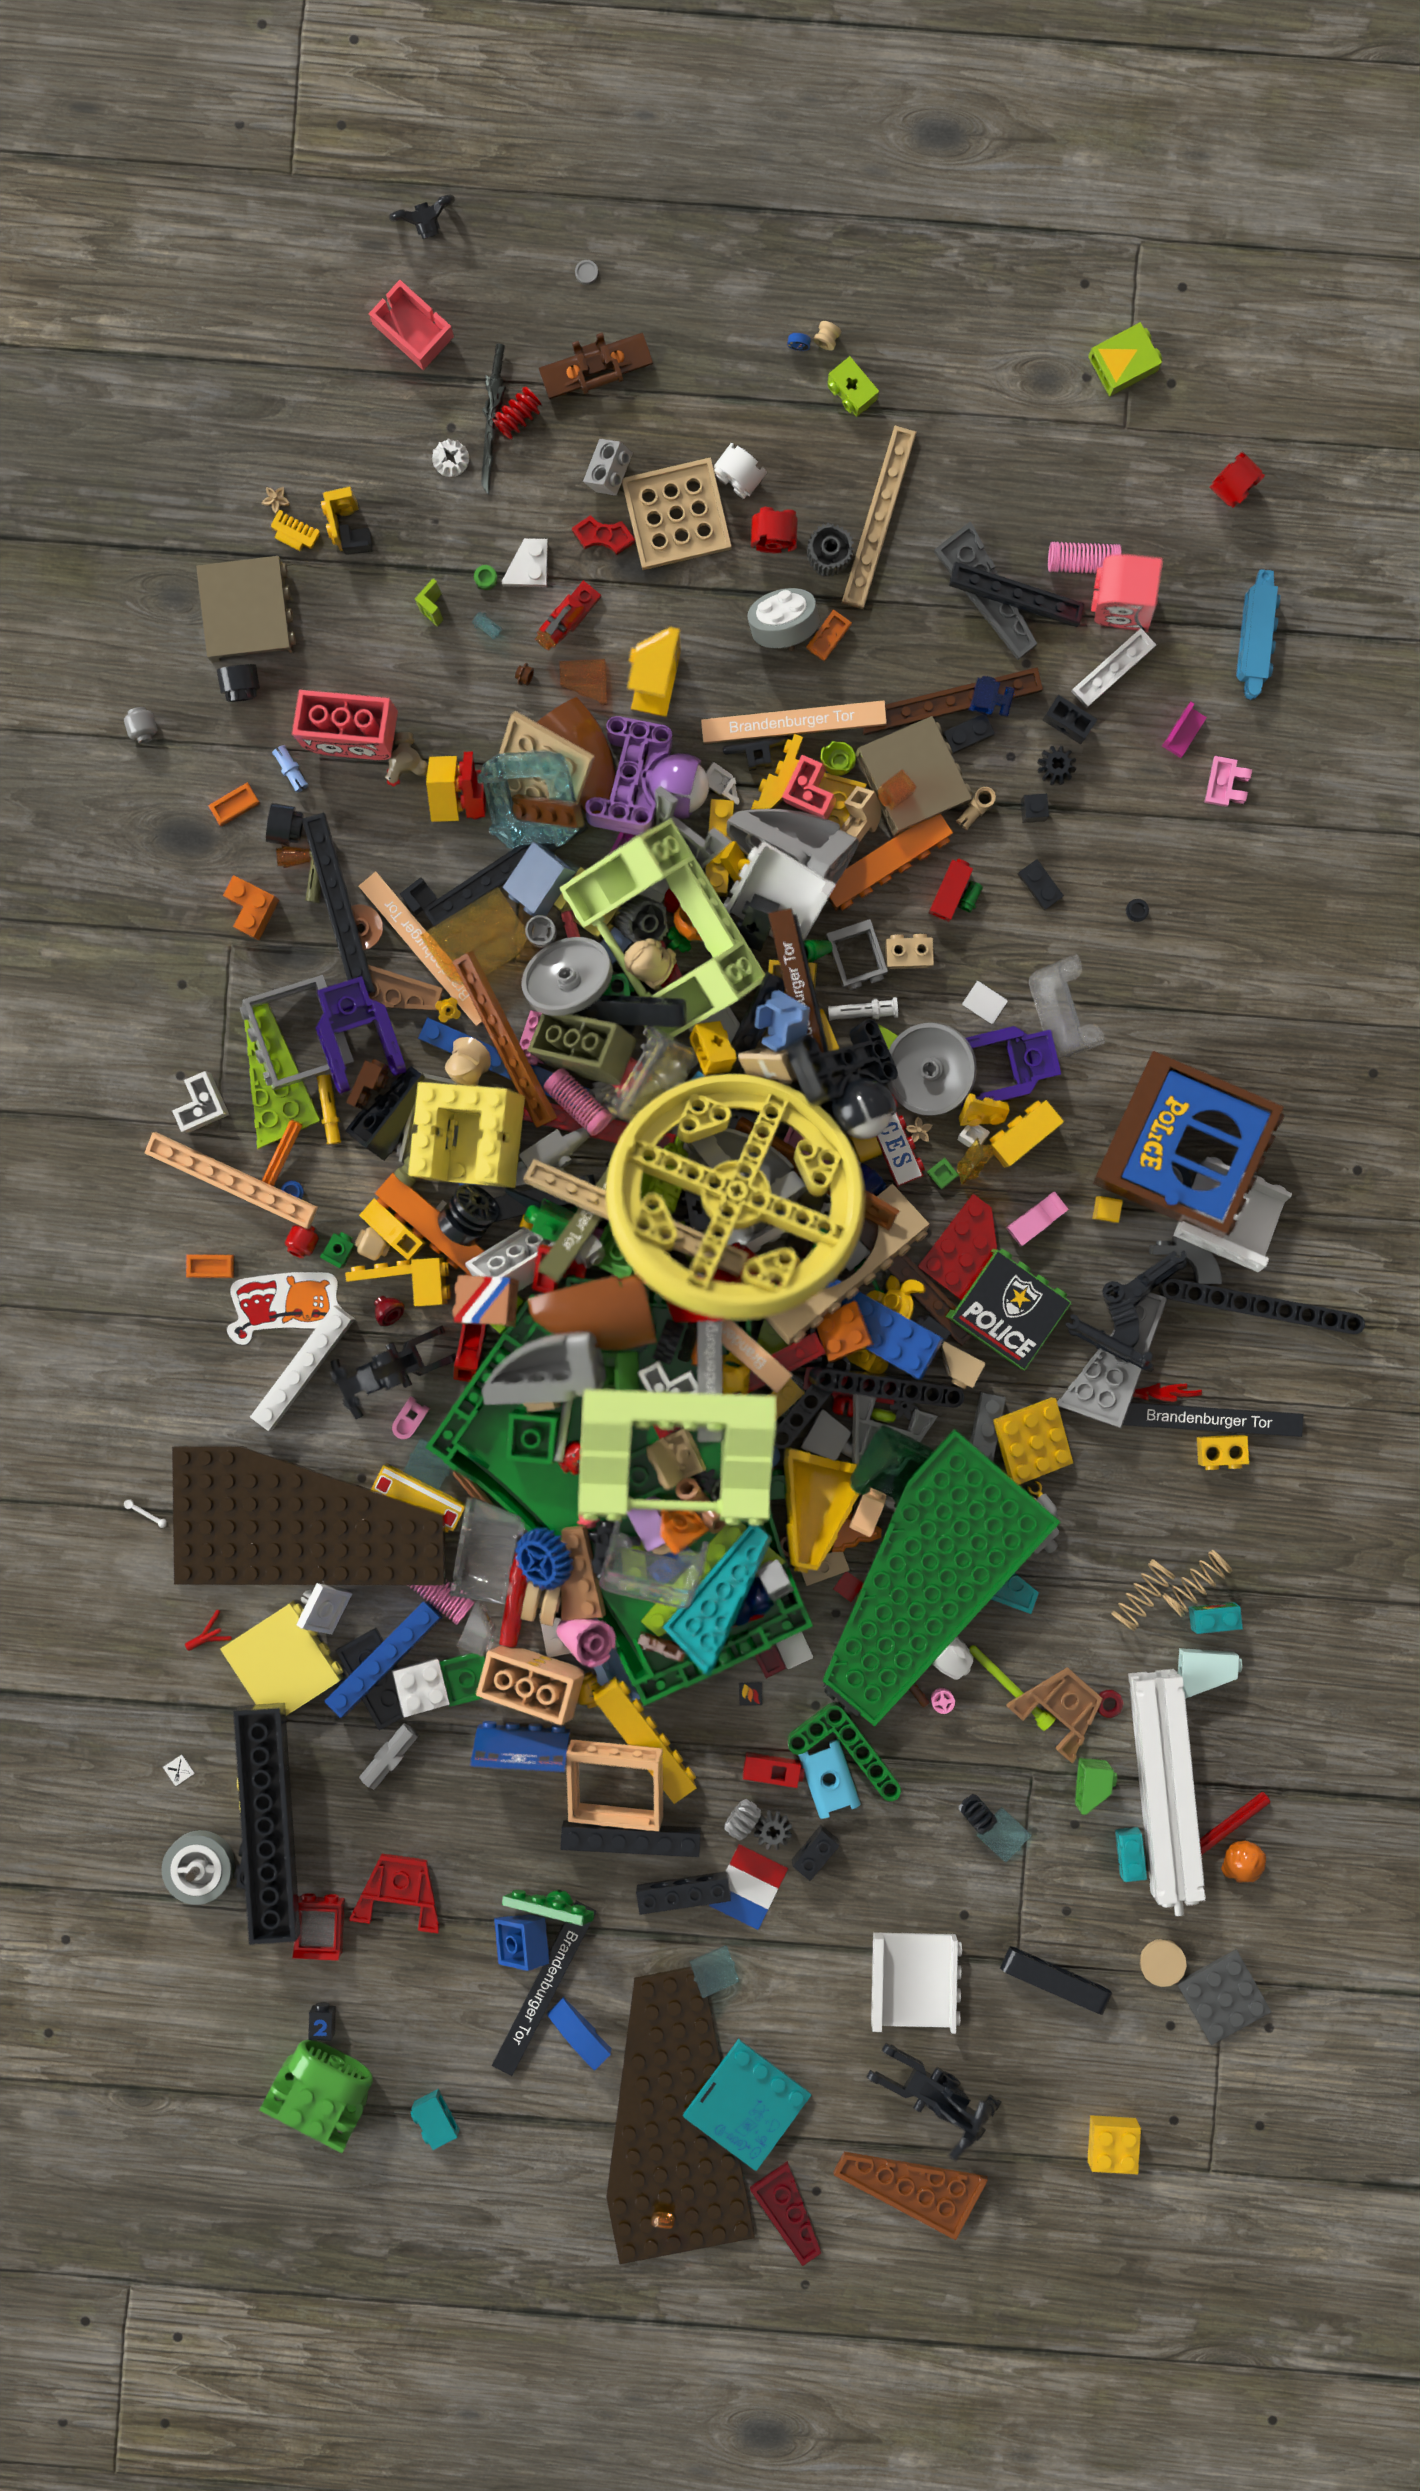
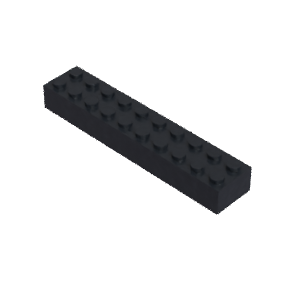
[233,1703,301,1945]

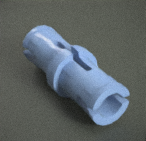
[272,745,308,793]

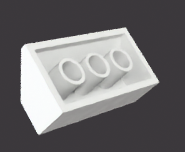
[465,1227,555,1291]

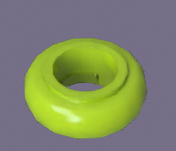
[870,1408,896,1423]

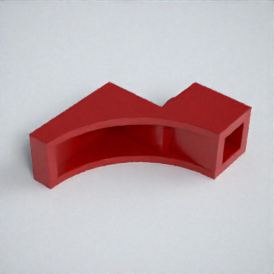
[453,1323,488,1382]

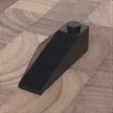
[345,1066,425,1161]

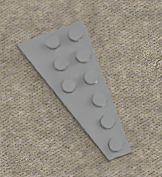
[1057,1292,1168,1428]

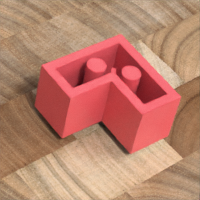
[782,755,837,820]

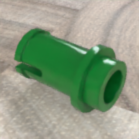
[959,881,983,912]

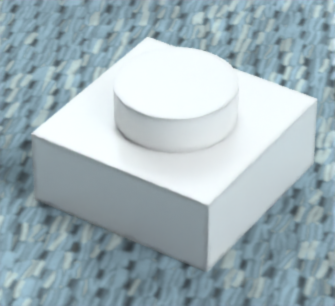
[957,1125,990,1152]

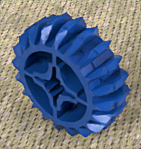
[515,1528,573,1590]

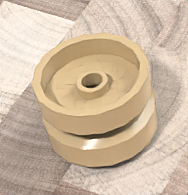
[521,1581,561,1627]

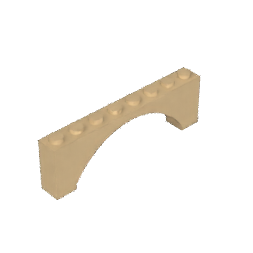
[763,1184,929,1346]

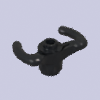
[389,194,455,239]

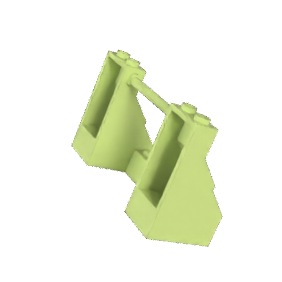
[559,819,765,1047]
[578,1390,775,1526]

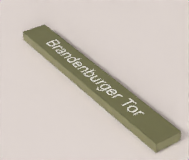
[538,1157,645,1282]

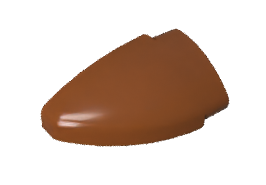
[536,697,616,829]
[527,1274,656,1351]

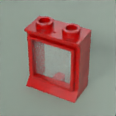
[292,1893,345,1961]

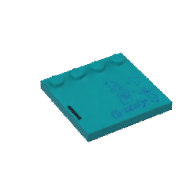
[683,2039,812,2171]

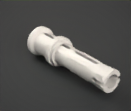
[828,997,898,1021]

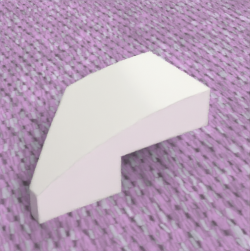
[706,762,740,805]

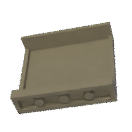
[196,556,296,663]
[855,716,972,837]

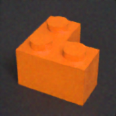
[223,875,279,940]

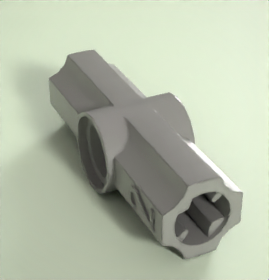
[359,1723,419,1790]

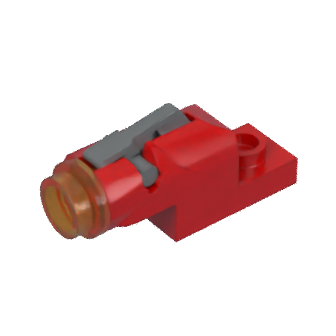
[535,580,601,651]

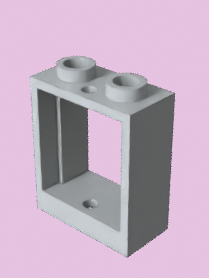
[826,919,888,990]

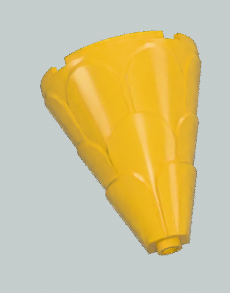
[784,1448,871,1573]

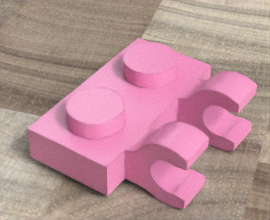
[1204,756,1252,807]

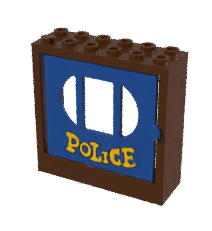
[1093,1051,1285,1238]

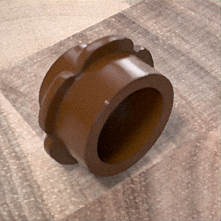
[515,663,534,686]

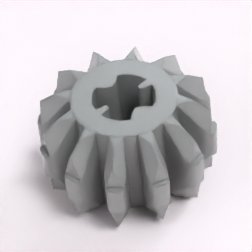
[725,1799,761,1841]

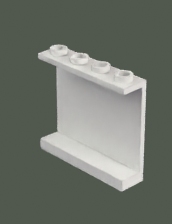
[723,841,836,941]
[1173,1156,1292,1272]
[871,1933,962,2034]

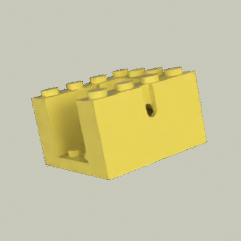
[408,1082,525,1188]

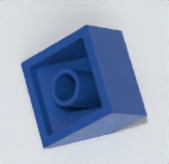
[494,1914,549,1971]

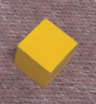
[1092,1196,1122,1223]

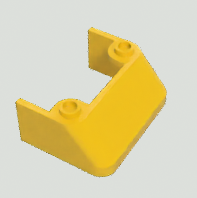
[628,627,681,717]

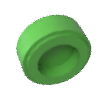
[474,565,498,590]

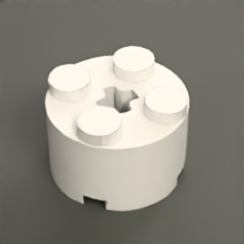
[714,443,767,499]

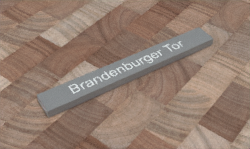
[697,1268,722,1442]

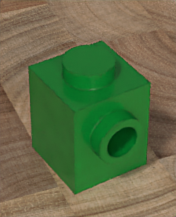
[769,1469,786,1500]

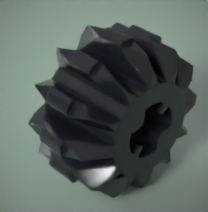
[1037,746,1076,785]
[959,1794,997,1835]

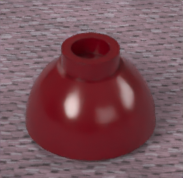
[374,1296,405,1326]

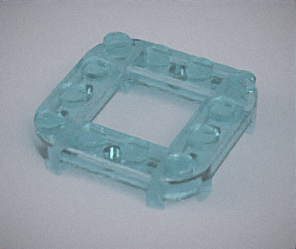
[478,751,579,848]

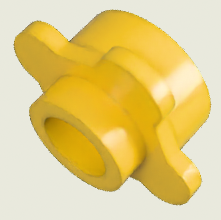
[435,997,461,1023]

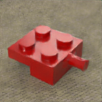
[458,751,487,819]

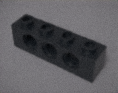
[636,1871,731,1915]

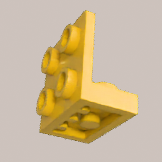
[321,487,359,551]

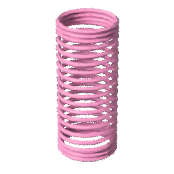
[1048,541,1121,574]
[544,1068,612,1136]
[407,1579,475,1625]

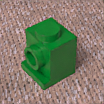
[320,1232,356,1268]

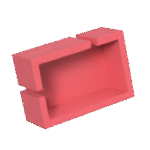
[369,280,454,371]

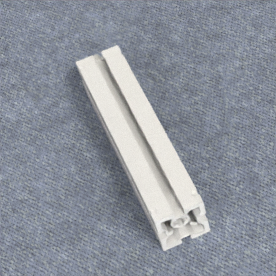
[1128,1669,1205,1916]

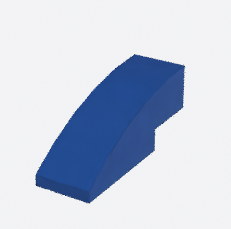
[547,1997,612,2071]

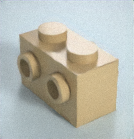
[885,934,934,969]

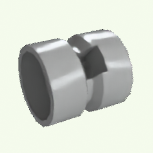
[525,915,557,949]

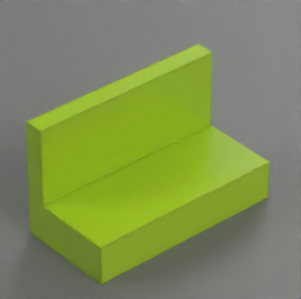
[415,579,443,627]

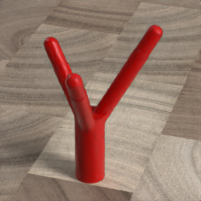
[185,1610,232,1651]

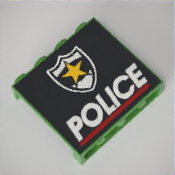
[946,1248,1072,1371]

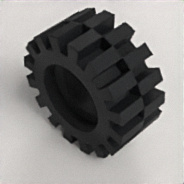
[653,1319,685,1365]

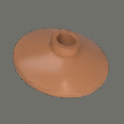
[352,904,383,950]

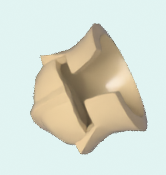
[445,1037,491,1087]

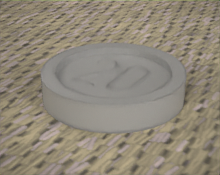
[575,260,598,284]

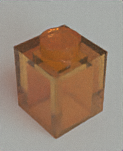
[877,769,917,810]

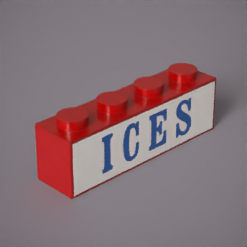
[876,1094,925,1187]

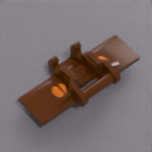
[539,332,653,399]

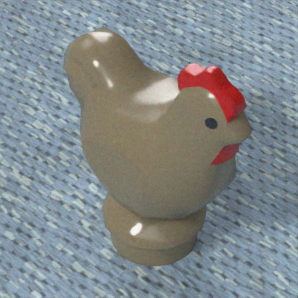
[385,732,428,787]

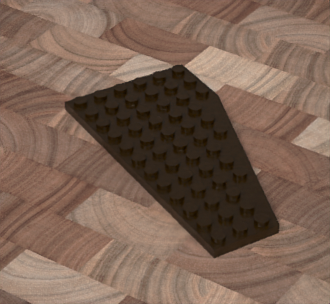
[172,1446,446,1585]
[606,1964,755,2264]

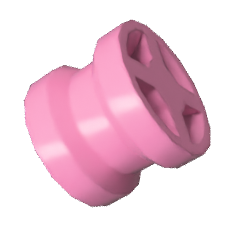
[931,1688,955,1714]

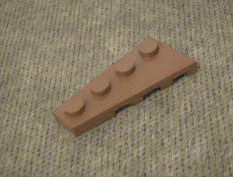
[368,965,444,1011]
[561,1525,606,1621]

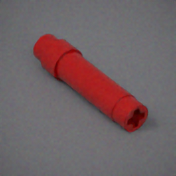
[499,1553,528,1647]

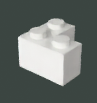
[172,1071,229,1133]
[638,1361,698,1394]

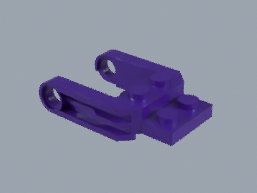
[316,976,406,1094]
[961,1026,1061,1108]

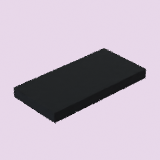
[335,1627,404,1731]

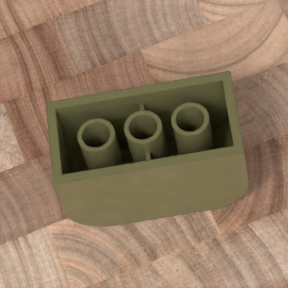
[527,1013,637,1085]

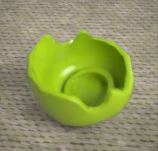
[820,741,856,776]

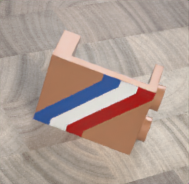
[452,1275,519,1327]

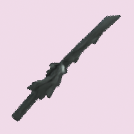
[481,343,506,495]

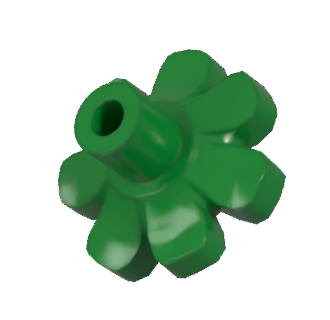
[667,926,692,953]

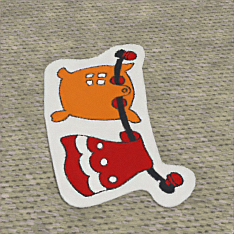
[227,1272,342,1345]

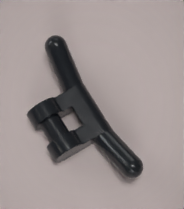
[722,736,790,771]

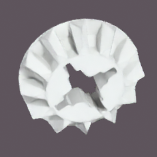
[432,439,469,477]

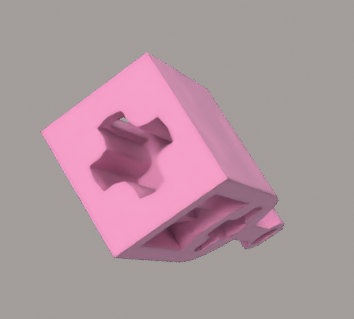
[1006,1191,1069,1246]

